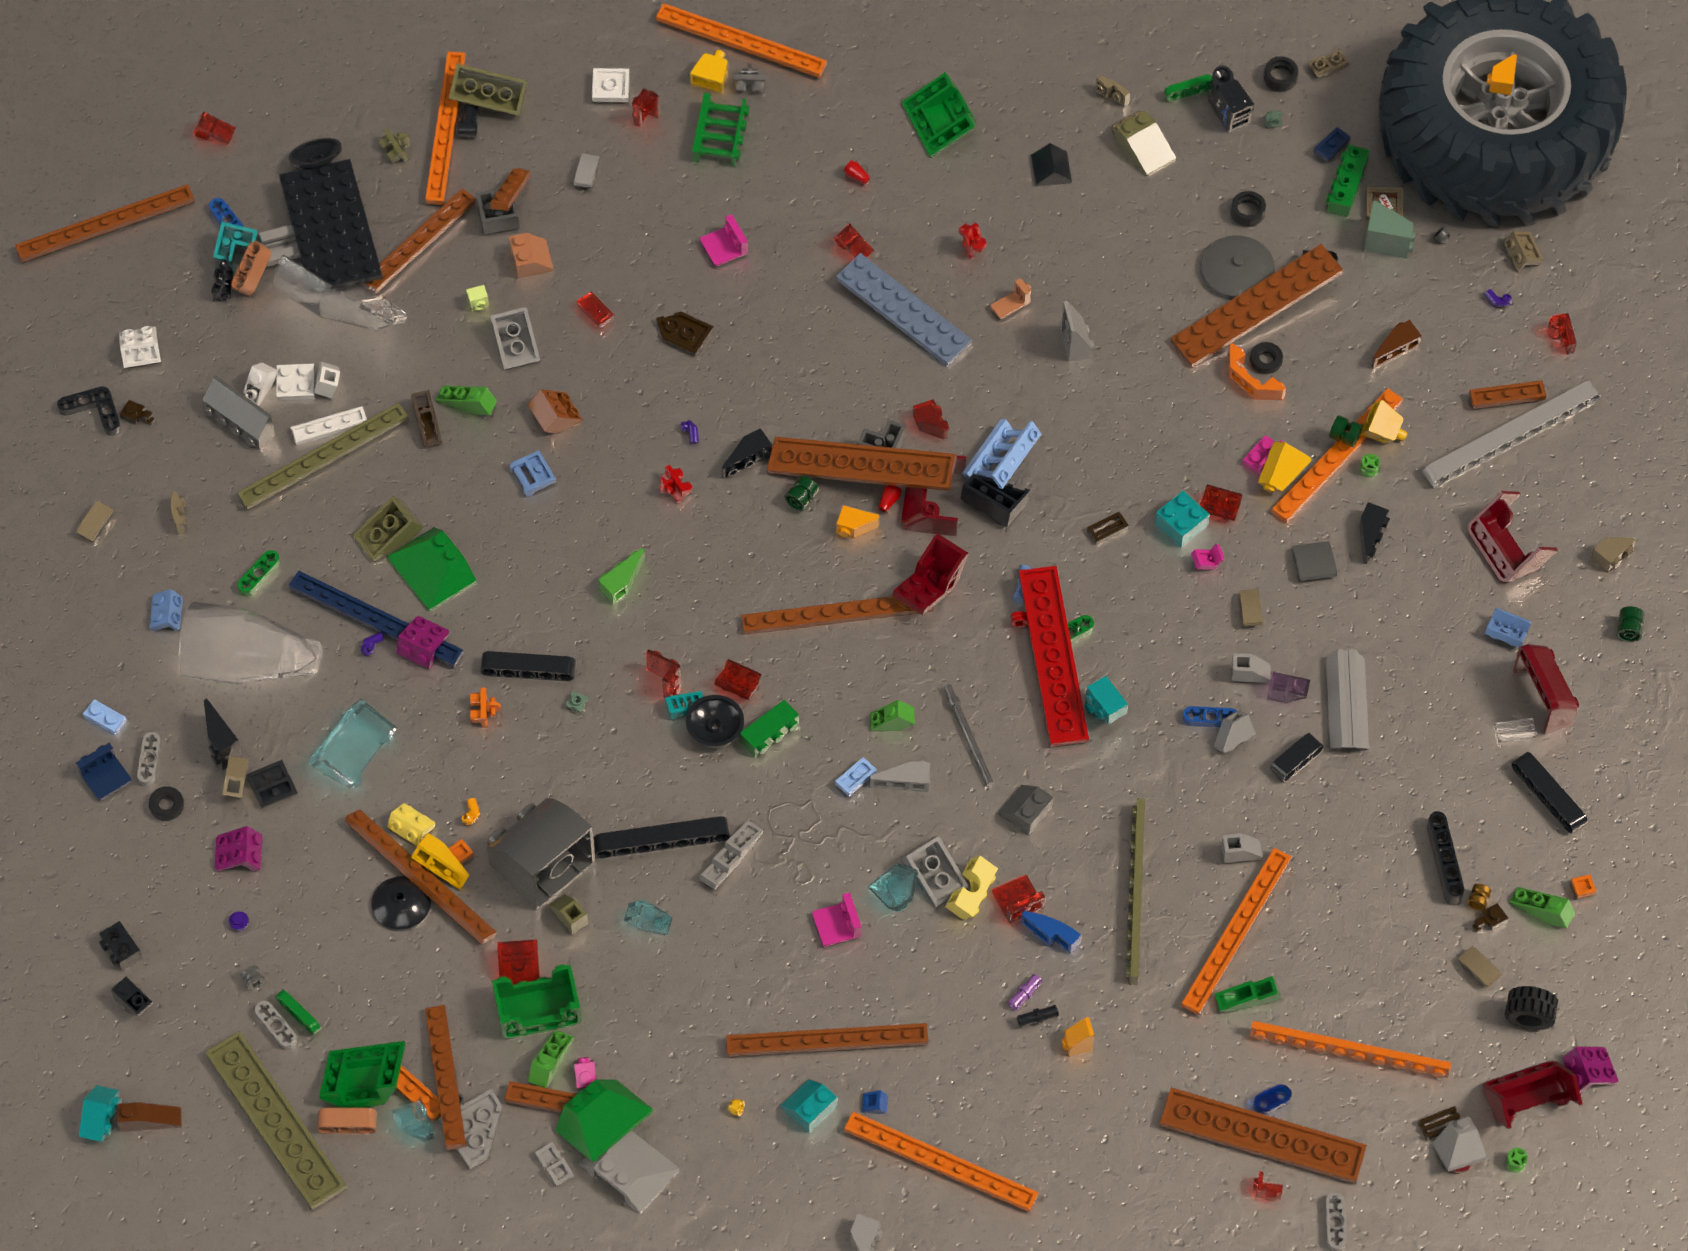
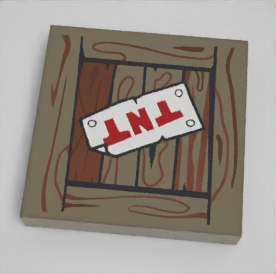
[1366,186,1403,220]

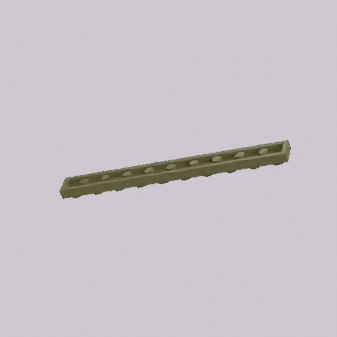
[237,403,409,510]
[1126,798,1145,985]

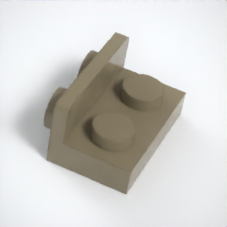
[1504,231,1544,271]

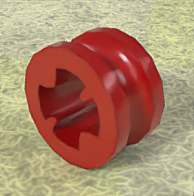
[1010,611,1028,628]

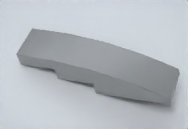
[699,821,764,890]

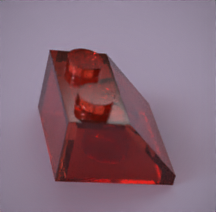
[497,939,540,985]

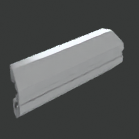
[257,224,300,267]
[1325,649,1369,749]

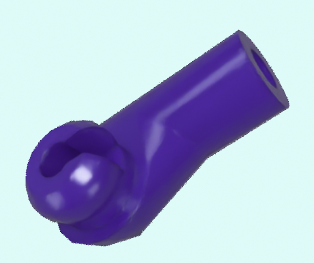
[1484,289,1512,307]
[681,420,699,444]
[361,632,384,656]

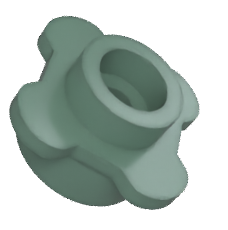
[1265,110,1283,128]
[566,691,589,712]

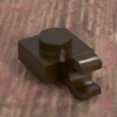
[120,400,155,425]
[1472,903,1509,932]

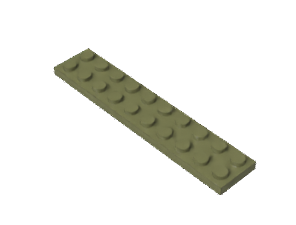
[205,1031,347,1210]

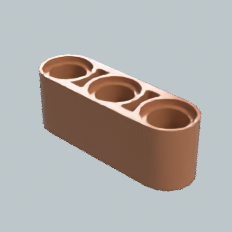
[232,241,271,296]
[317,1108,377,1134]

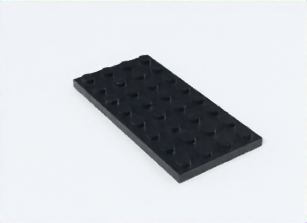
[279,159,383,295]

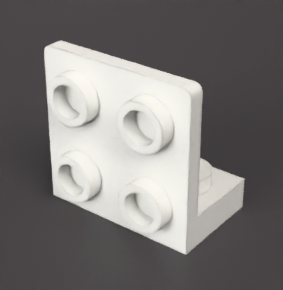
[119,326,161,368]

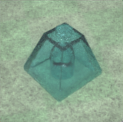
[868,863,918,912]

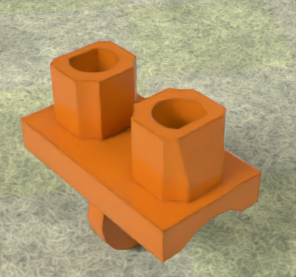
[470,688,501,728]

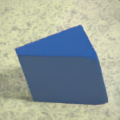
[862,1090,888,1114]

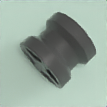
[241,965,266,990]

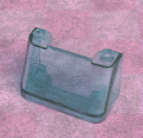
[308,698,397,789]

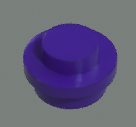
[229,911,249,931]

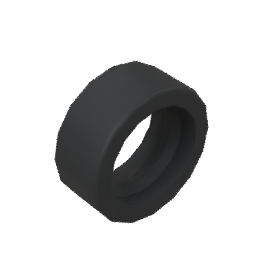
[1264,56,1299,92]
[1231,191,1266,227]

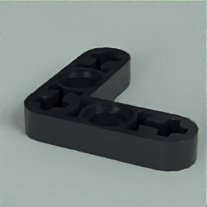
[57,386,121,436]

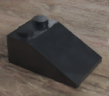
[204,698,243,770]

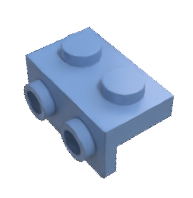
[150,589,183,631]
[1485,608,1531,647]

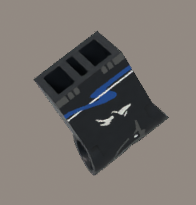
[1208,66,1255,133]

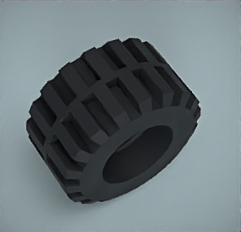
[1505,986,1558,1030]

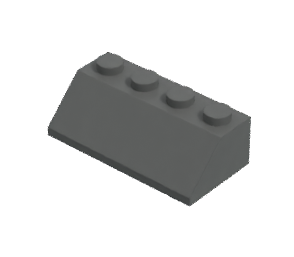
[202,375,275,449]

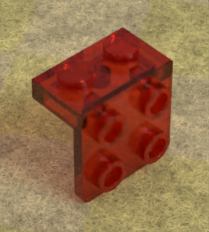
[646,649,682,699]

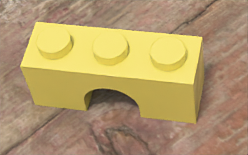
[945,855,998,920]

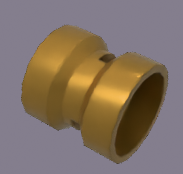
[1467,883,1492,911]

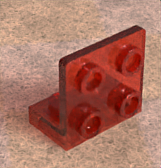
[992,875,1046,924]

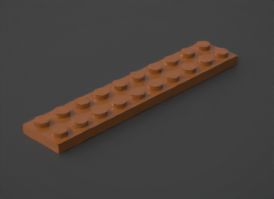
[1171,244,1343,368]
[767,437,957,491]
[1159,1087,1367,1184]

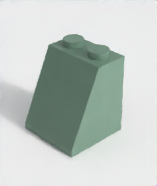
[1364,201,1416,259]

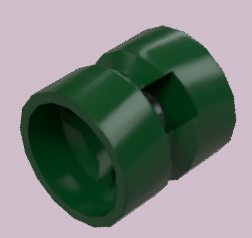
[1329,415,1363,447]
[784,475,819,511]
[1617,606,1645,642]

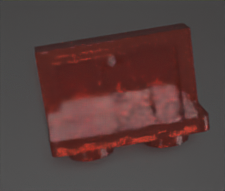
[632,88,660,127]
[1200,484,1243,521]
[714,659,762,700]

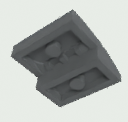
[1292,541,1337,581]

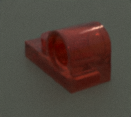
[193,111,236,145]
[834,223,874,258]
[1547,313,1577,355]

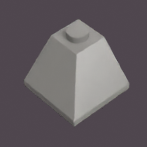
[1432,1116,1487,1171]

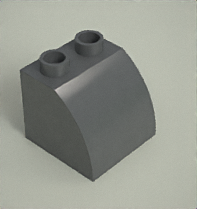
[487,798,595,911]

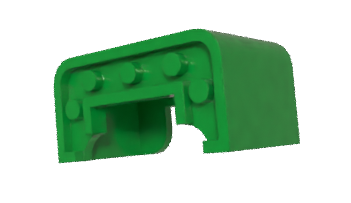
[492,965,582,1039]

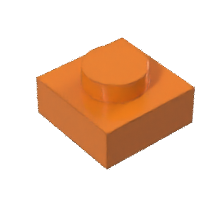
[449,839,474,865]
[1571,874,1597,899]

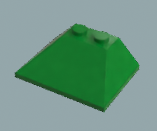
[902,72,976,158]
[387,527,477,612]
[319,1041,406,1108]
[555,1079,654,1162]

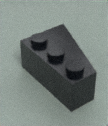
[960,474,1031,527]

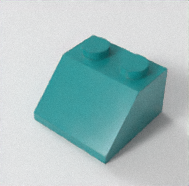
[780,1079,838,1133]

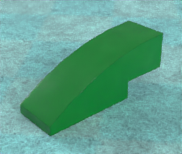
[1215,976,1282,1013]

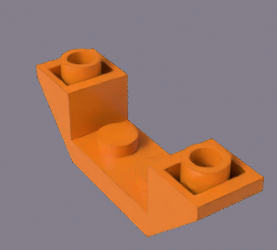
[1228,343,1286,400]

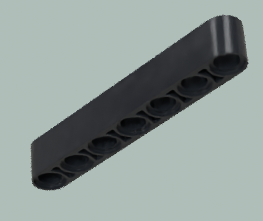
[593,816,730,859]

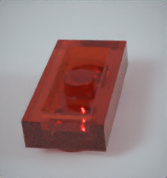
[577,291,615,329]

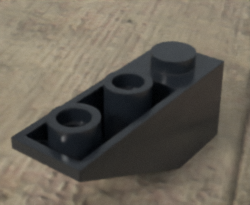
[722,428,772,479]
[1359,502,1390,564]

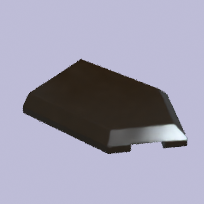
[656,312,714,355]

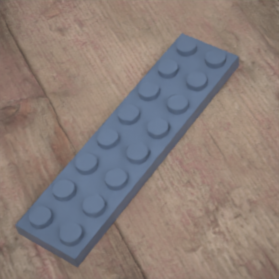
[836,253,972,367]

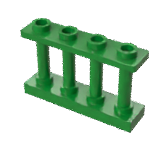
[692,93,750,167]

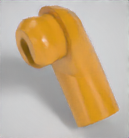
[461,798,480,825]

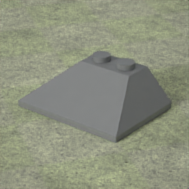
[579,1130,680,1214]

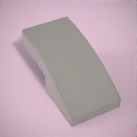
[574,153,600,188]
[534,1142,574,1186]

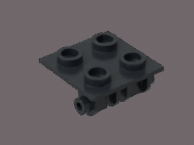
[211,253,234,302]

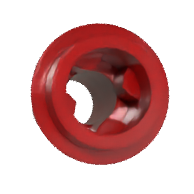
[843,160,871,185]
[878,485,902,513]

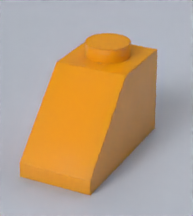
[1486,54,1517,95]
[836,505,879,538]
[1061,1017,1094,1057]

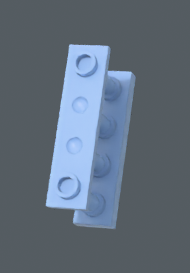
[962,419,1041,489]

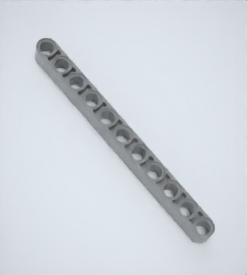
[1422,381,1601,488]

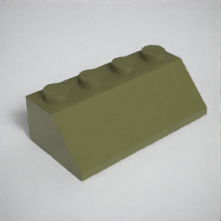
[449,64,527,116]

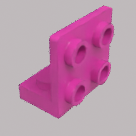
[700,214,748,267]
[812,892,862,947]

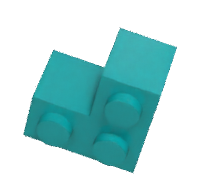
[213,222,258,264]
[1084,676,1128,724]
[79,1085,121,1142]

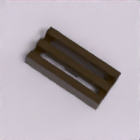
[1087,512,1129,545]
[1418,1106,1460,1140]

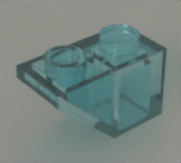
[624,899,673,935]
[392,1100,434,1142]

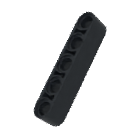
[480,651,576,681]
[1511,752,1588,833]
[1427,811,1464,905]

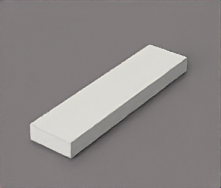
[290,406,367,446]

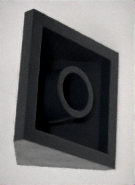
[1031,143,1072,187]

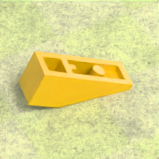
[411,833,469,890]

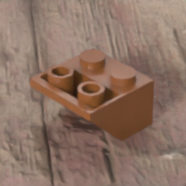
[528,389,582,433]

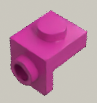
[1191,544,1224,570]
[574,1057,596,1089]

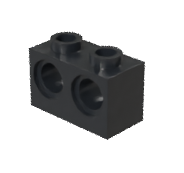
[99,921,143,971]

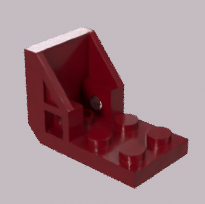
[892,534,969,616]

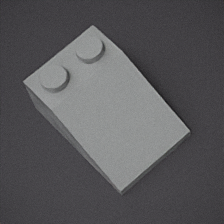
[1061,300,1094,362]
[490,307,540,370]
[901,836,969,907]

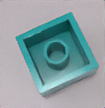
[1155,490,1210,548]

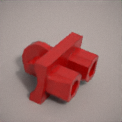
[958,223,987,259]
[659,465,693,503]

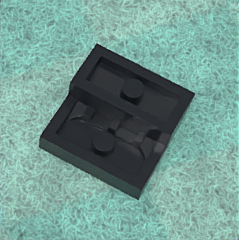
[246,760,298,809]

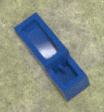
[1021,911,1082,954]

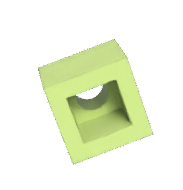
[466,285,489,311]

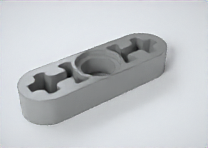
[137,732,161,786]
[255,1001,297,1050]
[1325,1193,1346,1251]

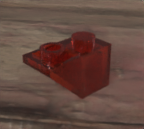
[912,399,949,440]

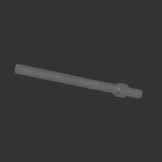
[944,684,994,786]

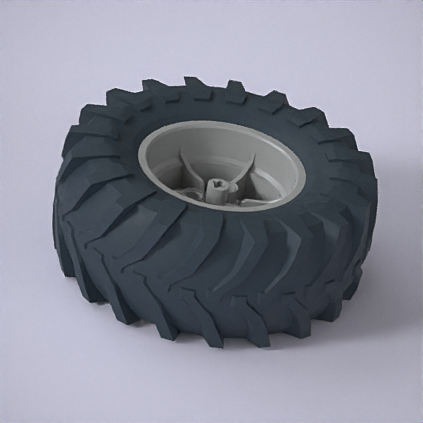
[1379,0,1627,227]

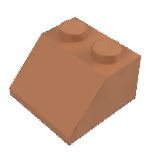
[509,233,554,278]

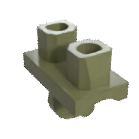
[379,128,411,163]

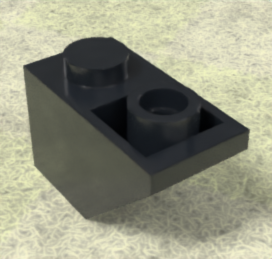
[111,977,153,1016]

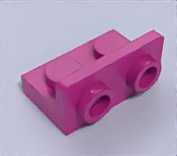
[1242,435,1284,475]

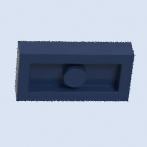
[1313,127,1351,162]

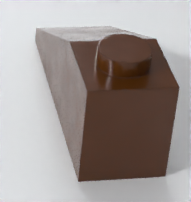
[1371,320,1422,369]
[117,1102,182,1132]

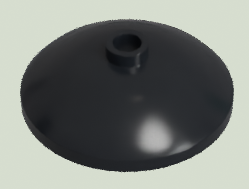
[289,138,342,169]
[686,695,744,748]
[371,876,431,931]

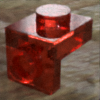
[1253,1171,1283,1201]

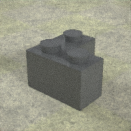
[476,189,520,235]
[857,420,906,448]

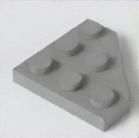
[439,1089,502,1169]

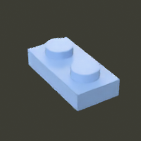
[83,699,127,735]
[835,757,877,797]

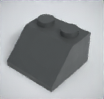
[998,785,1054,835]

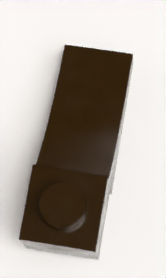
[411,390,442,448]

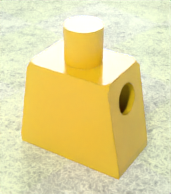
[690,50,728,94]
[1361,400,1407,444]

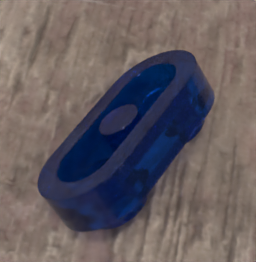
[1253,1084,1292,1115]

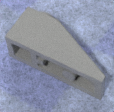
[870,760,931,792]

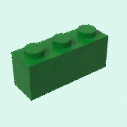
[740,700,799,757]

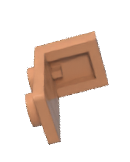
[990,278,1032,319]

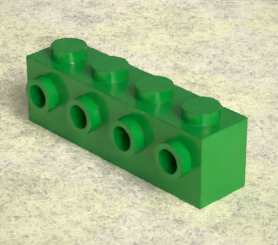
[1326,144,1370,217]

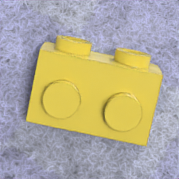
[387,803,436,846]

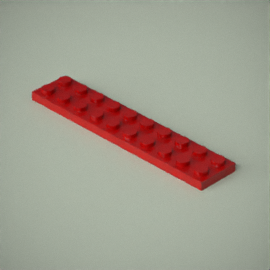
[1018,566,1089,747]

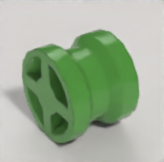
[1360,454,1380,477]
[1506,1148,1528,1173]

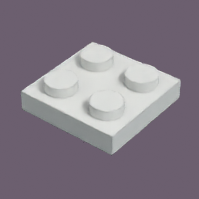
[592,68,629,102]
[276,364,315,401]

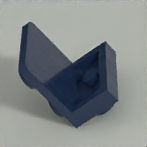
[76,743,131,800]

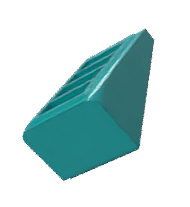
[665,691,704,720]

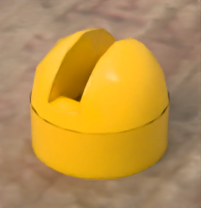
[728,1099,745,1116]

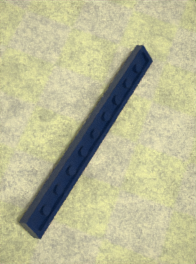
[289,570,464,668]

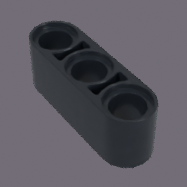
[1270,733,1324,782]

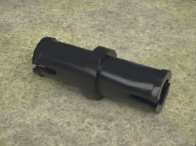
[1017,1005,1059,1028]

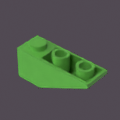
[435,386,497,416]
[598,548,645,604]
[1509,887,1575,929]
[528,1030,574,1088]

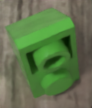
[870,700,915,731]

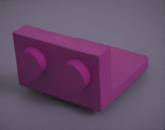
[396,616,449,669]
[215,826,262,872]
[1562,1047,1618,1094]

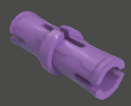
[1007,974,1043,1011]

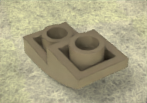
[1308,49,1349,78]
[1096,75,1131,107]
[171,490,187,535]
[76,501,114,542]
[1240,589,1263,627]
[1458,946,1502,988]

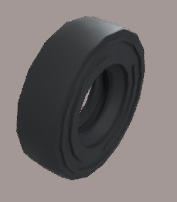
[1250,342,1283,374]
[149,786,184,821]

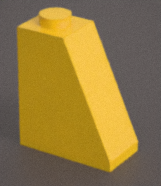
[1257,442,1312,493]

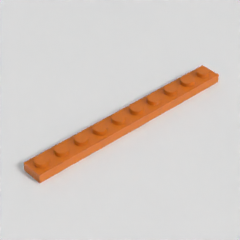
[656,3,827,78]
[425,52,466,205]
[1272,388,1403,523]
[1181,848,1292,1015]
[1250,1021,1451,1078]
[844,1112,1039,1213]

